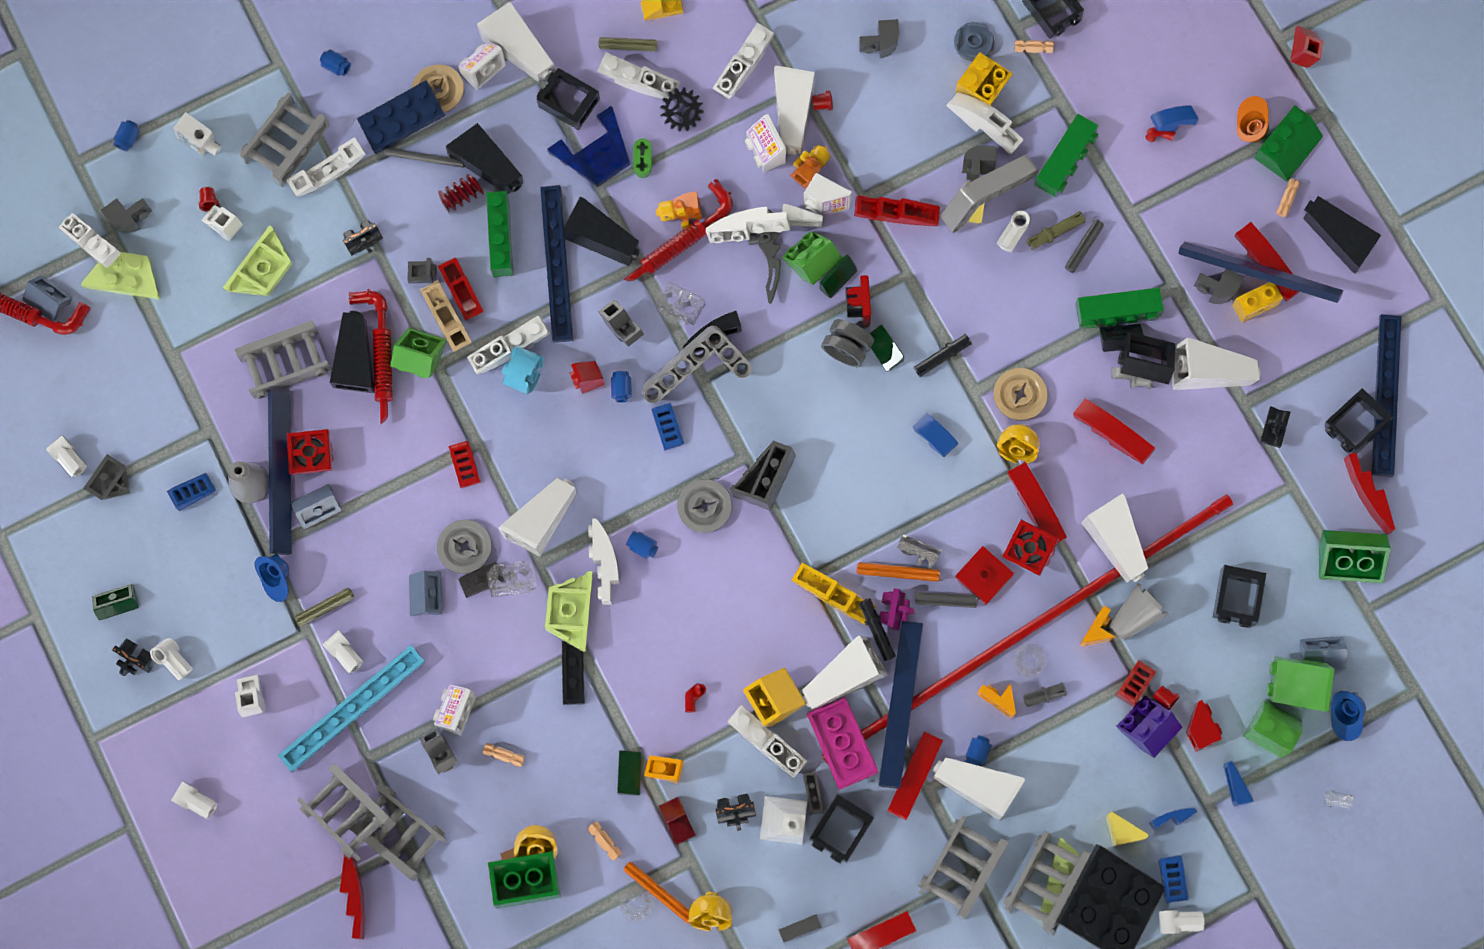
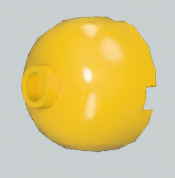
[997,424,1040,464]
[514,825,557,859]
[688,892,732,931]

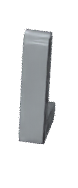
[940,155,1039,233]
[642,326,752,404]

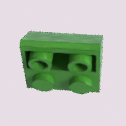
[782,231,842,285]

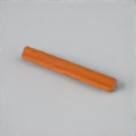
[856,562,940,582]
[623,862,691,924]

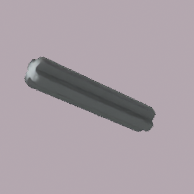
[1065,219,1104,273]
[915,592,978,608]

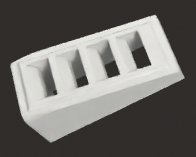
[782,203,823,228]

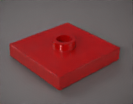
[954,546,1015,605]

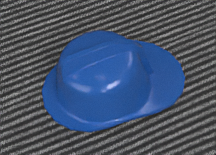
[254,554,289,602]
[1331,691,1366,741]

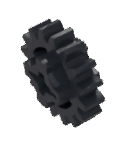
[660,87,704,132]

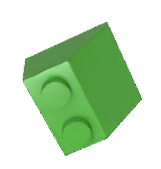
[391,327,447,379]

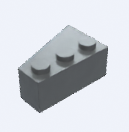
[729,441,796,511]

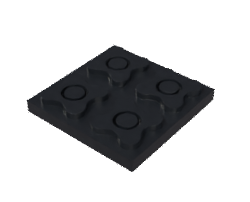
[1056,844,1165,949]

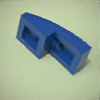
[1150,105,1199,131]
[912,413,959,457]
[1149,808,1198,830]

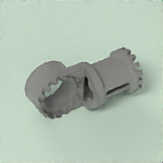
[1111,367,1153,389]

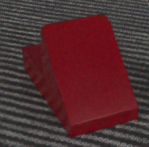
[659,797,696,845]

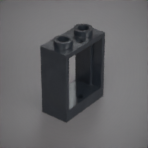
[1022,0,1084,39]
[536,68,600,131]
[1117,332,1175,385]
[1325,388,1393,454]
[1212,565,1267,628]
[810,794,874,864]

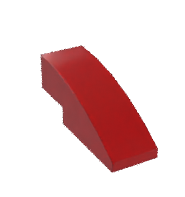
[437,257,484,321]
[847,911,917,949]

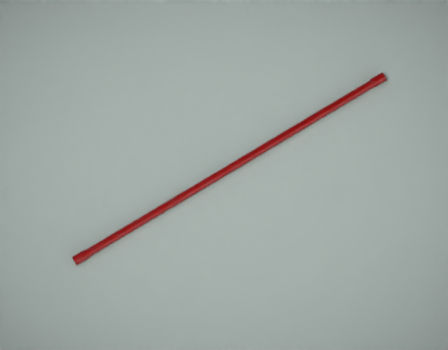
[822,494,1233,766]

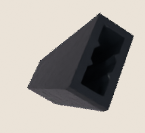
[446,123,523,194]
[562,196,640,266]
[1303,196,1381,274]
[330,311,374,394]

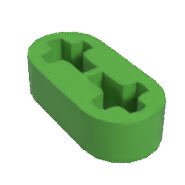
[633,138,652,178]

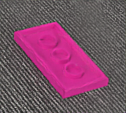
[806,697,879,790]

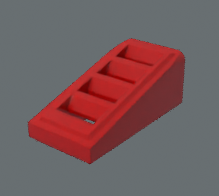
[448,441,481,488]
[1115,660,1156,707]

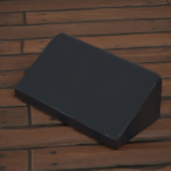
[1099,323,1144,352]

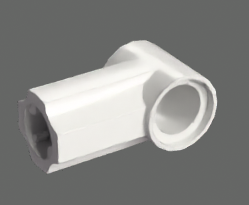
[997,211,1030,253]
[46,435,87,478]
[323,630,364,674]
[150,638,193,681]
[171,781,218,819]
[1159,911,1204,934]

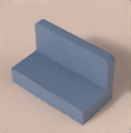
[22,275,72,321]
[291,484,342,529]
[409,570,442,616]
[1299,637,1348,670]

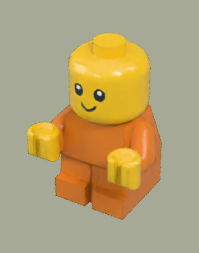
[790,145,831,189]
[656,191,702,229]

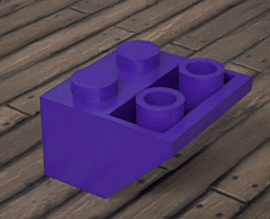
[1116,696,1183,758]

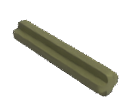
[598,37,658,52]
[295,588,354,626]

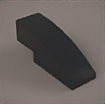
[683,310,742,353]

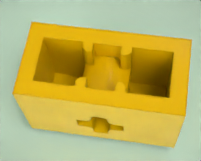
[1232,282,1283,323]

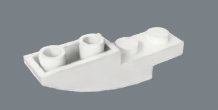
[713,23,775,100]
[597,52,680,101]
[946,92,1024,155]
[706,207,790,243]
[58,213,121,268]
[467,315,550,375]
[589,519,620,605]
[727,705,808,778]

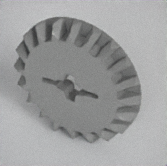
[677,479,732,533]
[437,520,492,574]

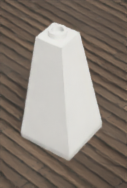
[477,2,555,83]
[774,65,815,155]
[1172,338,1260,390]
[499,478,577,557]
[1081,493,1148,583]
[802,636,888,709]
[932,758,1026,821]
[760,796,807,845]

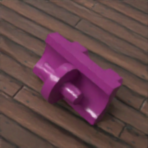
[879,588,915,631]

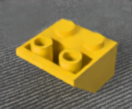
[955,52,1013,106]
[743,668,807,727]

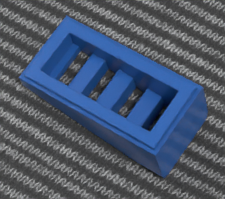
[651,403,684,451]
[167,473,216,511]
[1223,761,1254,807]
[1158,856,1188,903]

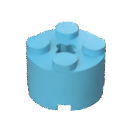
[502,346,544,395]

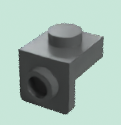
[407,258,437,283]

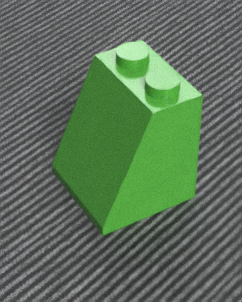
[1267,656,1334,712]
[1243,699,1302,758]

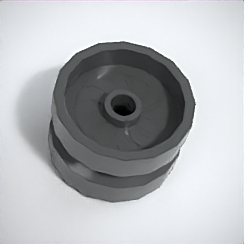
[821,319,874,368]

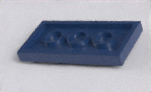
[357,80,446,154]

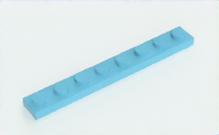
[278,645,425,773]

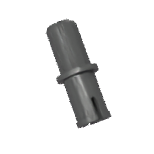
[1023,682,1067,707]

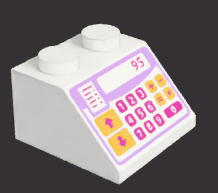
[458,41,506,90]
[745,114,786,173]
[804,173,852,216]
[433,685,476,736]

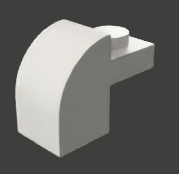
[202,205,243,241]
[235,675,265,718]

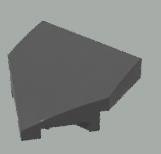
[83,454,130,500]

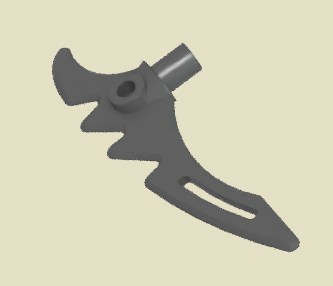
[748,209,781,304]

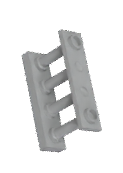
[240,93,330,187]
[235,320,332,399]
[297,763,396,862]
[349,785,447,881]
[918,816,1009,920]
[1004,831,1090,936]

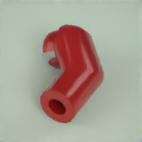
[1145,127,1176,142]
[685,683,706,713]

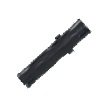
[913,334,972,378]
[858,598,896,662]

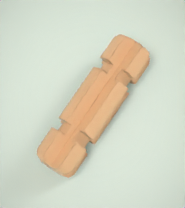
[1014,40,1054,53]
[1276,179,1300,217]
[483,743,525,767]
[588,821,622,860]

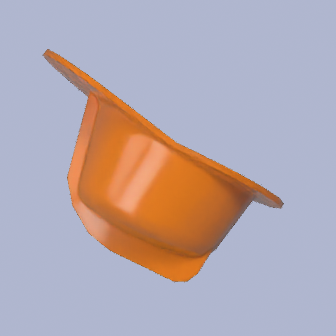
[1237,96,1269,143]

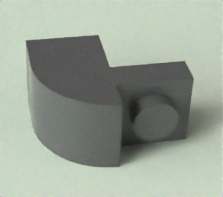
[859,19,899,58]
[962,145,996,182]
[101,198,152,233]
[1194,269,1245,304]
[598,299,644,347]
[420,728,458,774]

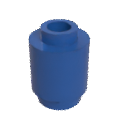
[320,49,351,76]
[113,120,140,151]
[611,371,632,403]
[626,531,659,560]
[965,735,992,767]

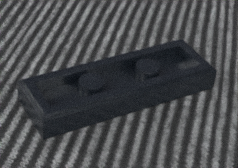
[562,641,585,705]

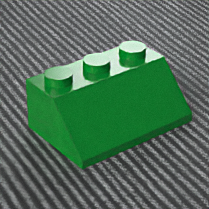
[1254,105,1323,182]
[1319,530,1391,583]
[488,852,561,909]

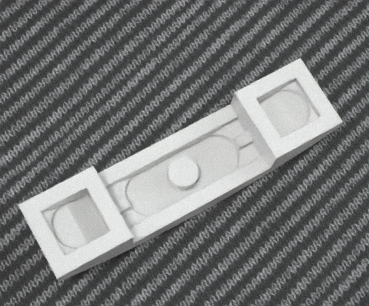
[287,137,366,197]

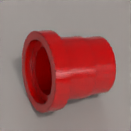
[812,90,833,111]
[198,187,219,212]
[1153,685,1180,710]

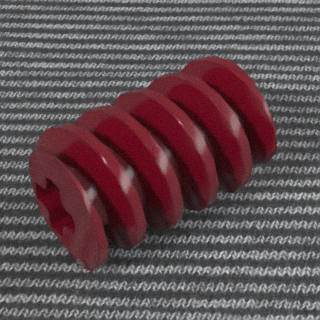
[438,174,484,214]

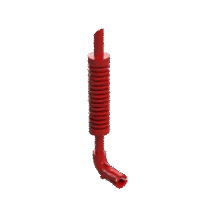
[623,179,733,282]
[348,289,393,424]
[0,293,91,335]

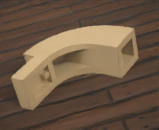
[420,280,472,352]

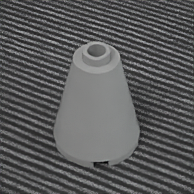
[229,461,269,504]
[1109,583,1169,641]

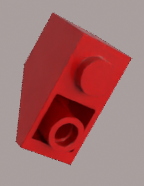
[1290,25,1323,68]
[569,361,605,394]
[1186,700,1222,752]

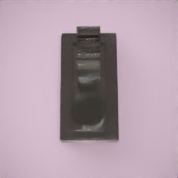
[897,535,942,569]
[458,562,505,598]

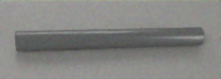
[385,148,464,168]

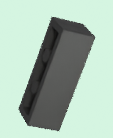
[803,771,824,815]
[778,914,821,943]

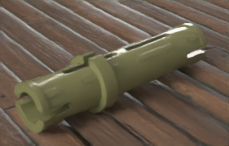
[1027,211,1086,251]

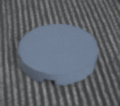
[954,22,994,61]

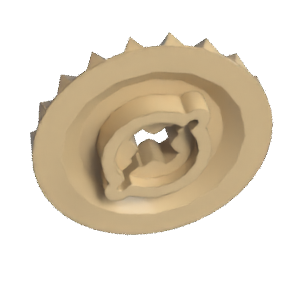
[412,64,464,113]
[993,368,1048,421]

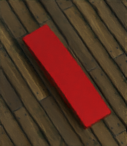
[854,195,940,227]
[1234,222,1299,302]
[1073,398,1155,465]
[1344,453,1395,534]
[1007,462,1067,544]
[887,731,944,821]
[340,855,365,940]

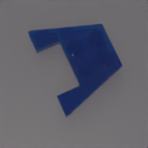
[547,106,630,187]

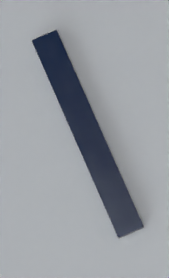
[540,185,573,343]
[1178,242,1344,303]
[1371,314,1402,477]
[268,390,292,555]
[879,621,923,789]

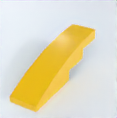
[791,563,877,626]

